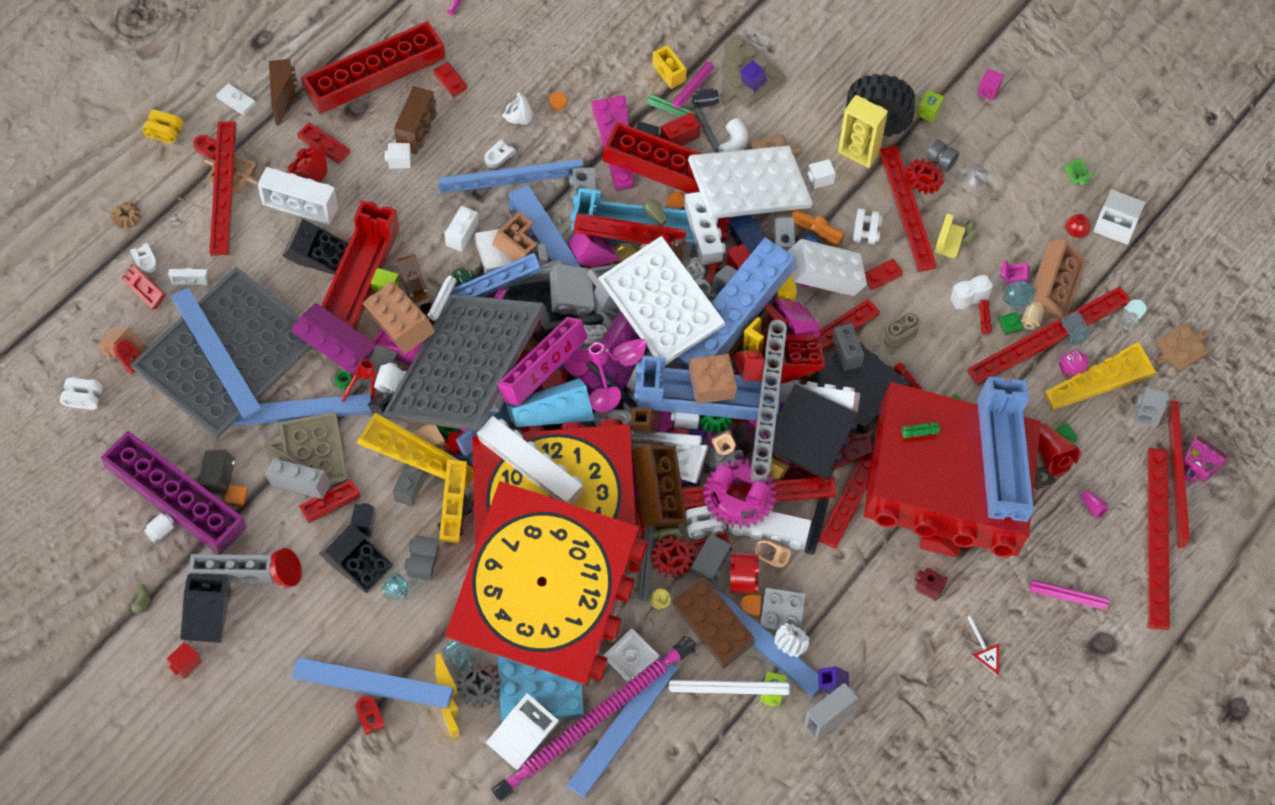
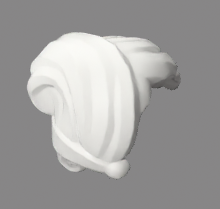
[503,92,534,125]

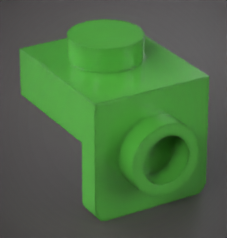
[1064,157,1094,186]

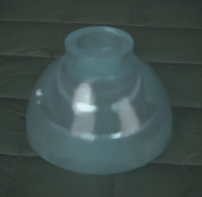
[381,572,408,600]

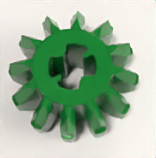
[700,415,732,436]

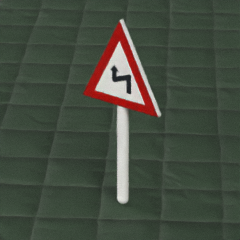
[968,615,999,676]

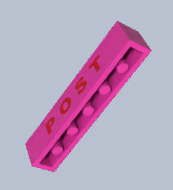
[497,317,588,406]

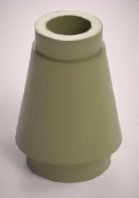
[643,199,668,226]

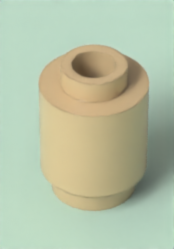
[1021,301,1044,330]

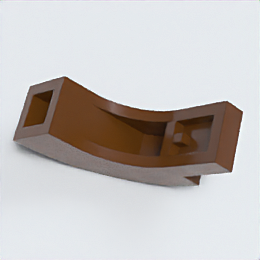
[397,254,434,318]
[630,408,663,433]

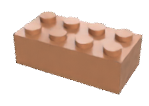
[363,281,435,354]

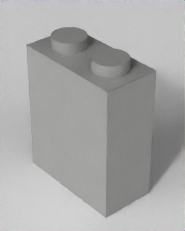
[550,264,594,317]
[803,683,858,742]

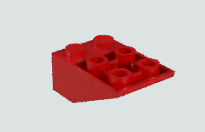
[763,342,825,384]

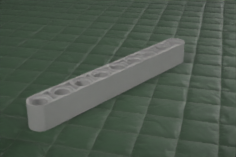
[750,320,787,483]

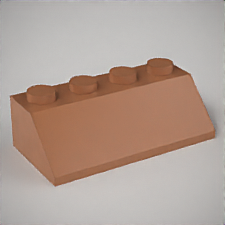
[1028,239,1086,319]

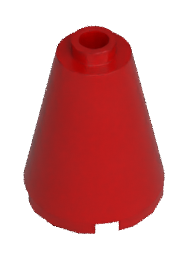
[1038,424,1081,476]

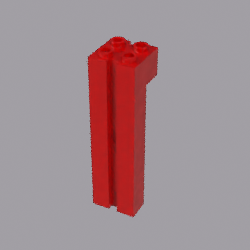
[321,200,399,330]

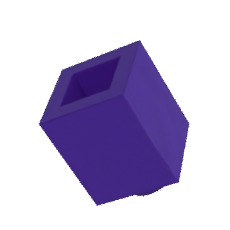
[740,60,767,92]
[818,666,849,694]

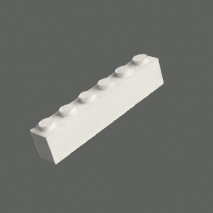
[477,416,584,505]

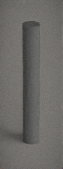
[694,108,719,153]

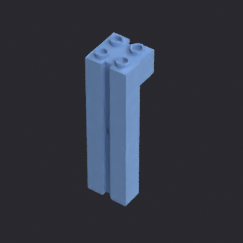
[634,356,780,421]
[977,377,1034,522]

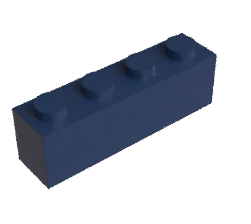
[729,215,767,254]

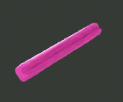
[672,62,714,109]
[1030,580,1109,610]

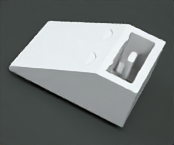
[1093,189,1146,245]
[486,693,559,770]

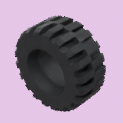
[846,74,915,137]

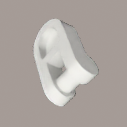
[485,139,516,168]
[130,243,157,274]

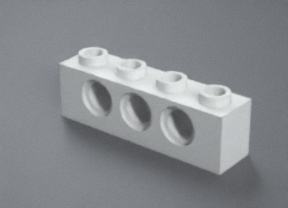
[684,192,726,265]

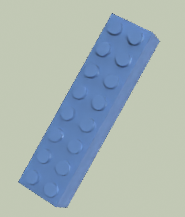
[674,238,797,370]

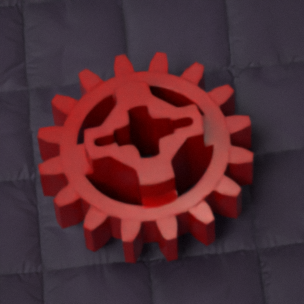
[905,158,944,195]
[651,536,694,579]

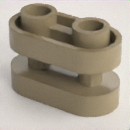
[884,313,920,349]

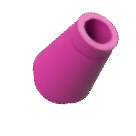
[1080,490,1109,518]

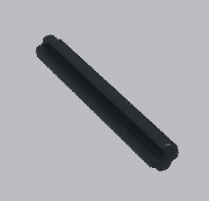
[804,498,830,555]

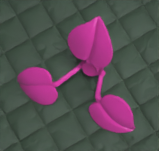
[563,339,647,413]

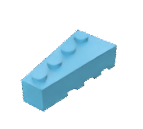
[506,379,595,427]

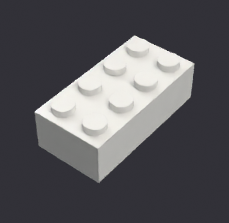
[258,167,338,225]
[788,239,867,296]

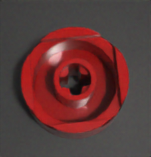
[730,553,759,594]

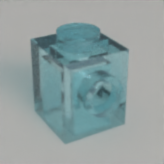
[1002,280,1036,310]

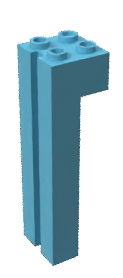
[571,188,707,253]

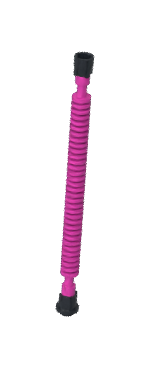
[491,636,696,802]

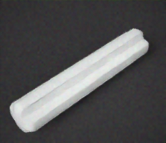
[428,276,456,321]

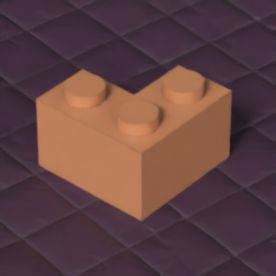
[492,211,537,262]
[98,327,148,366]

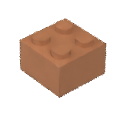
[688,354,737,404]

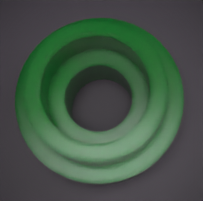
[335,371,353,389]

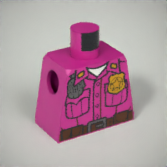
[1184,435,1229,482]

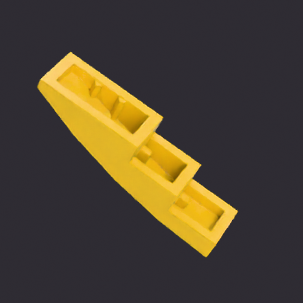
[439,459,467,543]
[436,653,460,740]

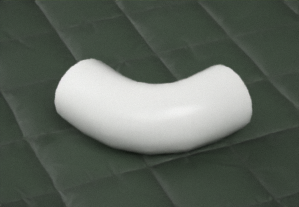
[719,118,749,152]

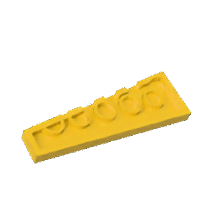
[1044,342,1156,411]
[357,413,474,488]

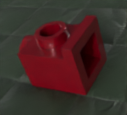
[915,568,948,601]

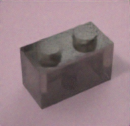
[198,449,235,494]

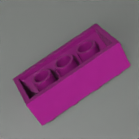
[291,303,376,375]

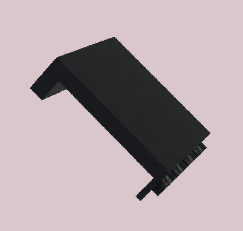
[503,278,604,343]
[807,341,910,434]
[760,384,859,484]

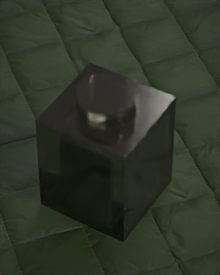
[732,421,756,456]

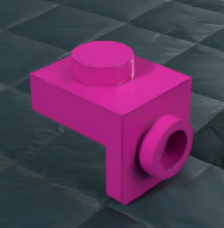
[1000,260,1030,285]

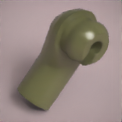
[962,220,979,247]
[653,527,683,541]
[131,584,150,613]

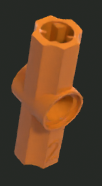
[791,209,845,248]

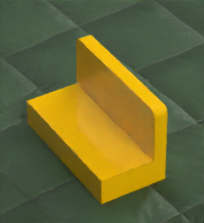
[743,317,764,355]

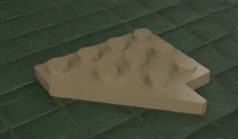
[723,34,786,109]
[265,412,348,486]

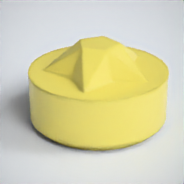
[650,588,671,610]

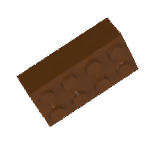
[632,444,687,528]
[672,577,755,668]

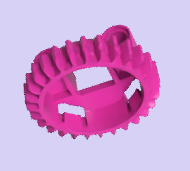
[704,459,777,529]

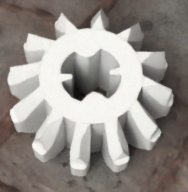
[774,623,810,657]

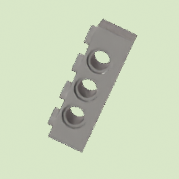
[189,554,273,583]

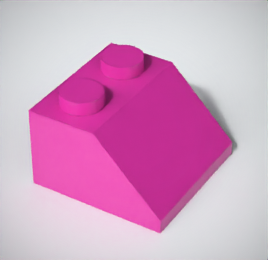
[568,233,619,268]
[775,298,820,339]

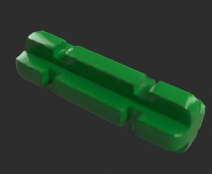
[901,422,940,438]

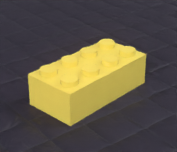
[838,95,888,168]

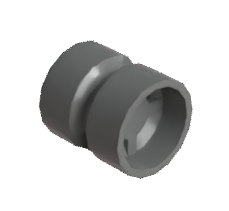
[925,139,960,172]

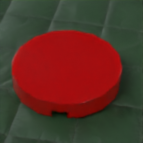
[269,548,302,588]

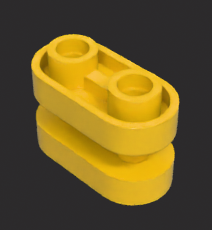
[142,110,184,143]

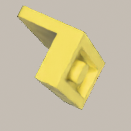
[935,214,965,258]

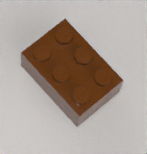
[394,86,437,154]

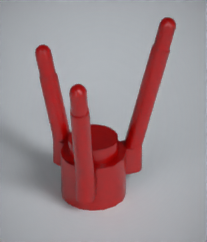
[341,359,377,402]

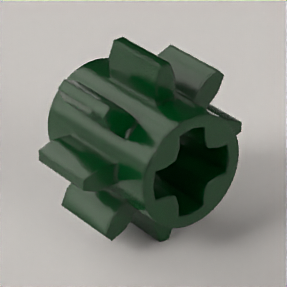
[452,267,475,287]

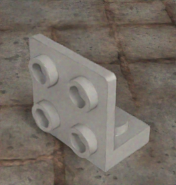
[760,585,806,630]

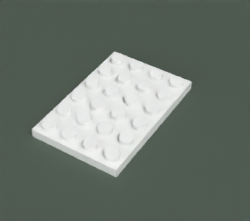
[688,146,813,219]
[598,236,725,365]

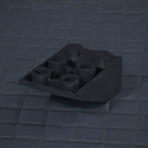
[282,219,349,275]
[319,523,393,593]
[180,574,231,643]

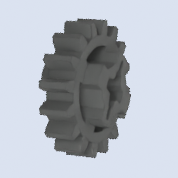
[457,663,501,707]

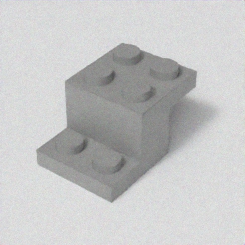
[587,264,621,330]

